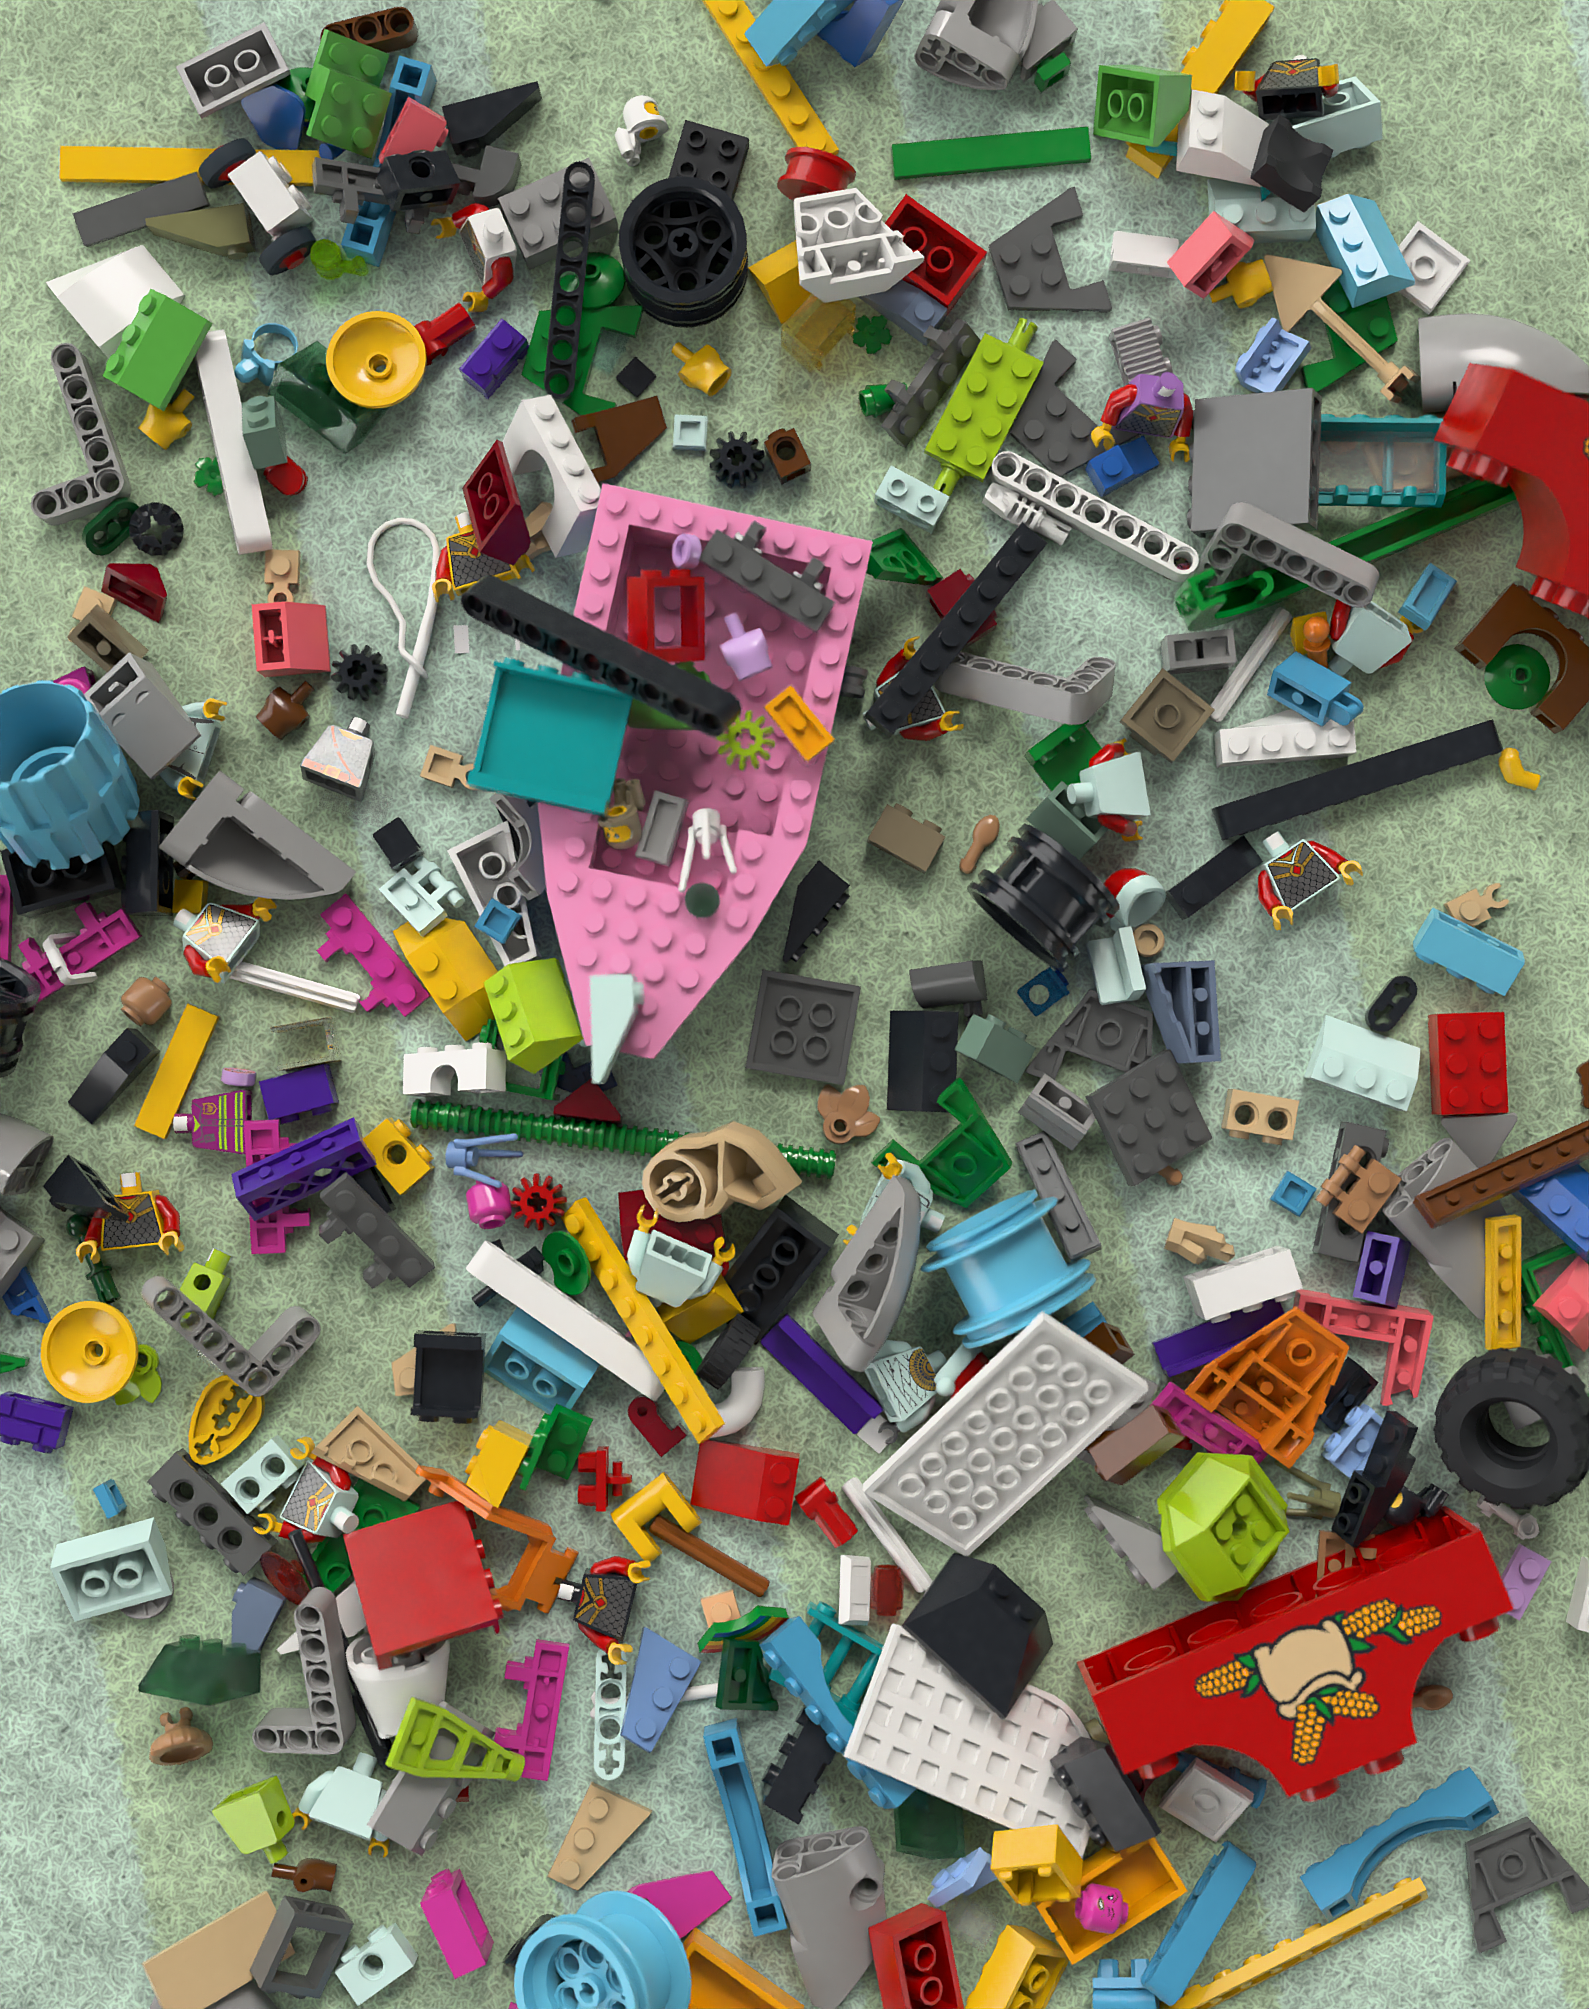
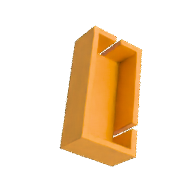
[1035,1837,1188,1965]
[683,1927,804,2009]

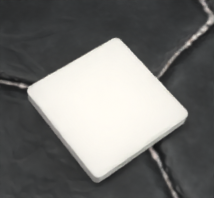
[857,1414,894,1453]

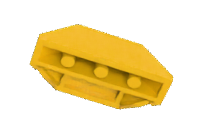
[393,918,498,1042]

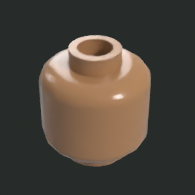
[121,977,172,1027]

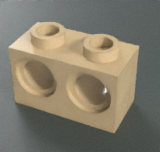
[1221,1089,1299,1145]

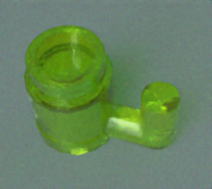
[310,239,369,280]

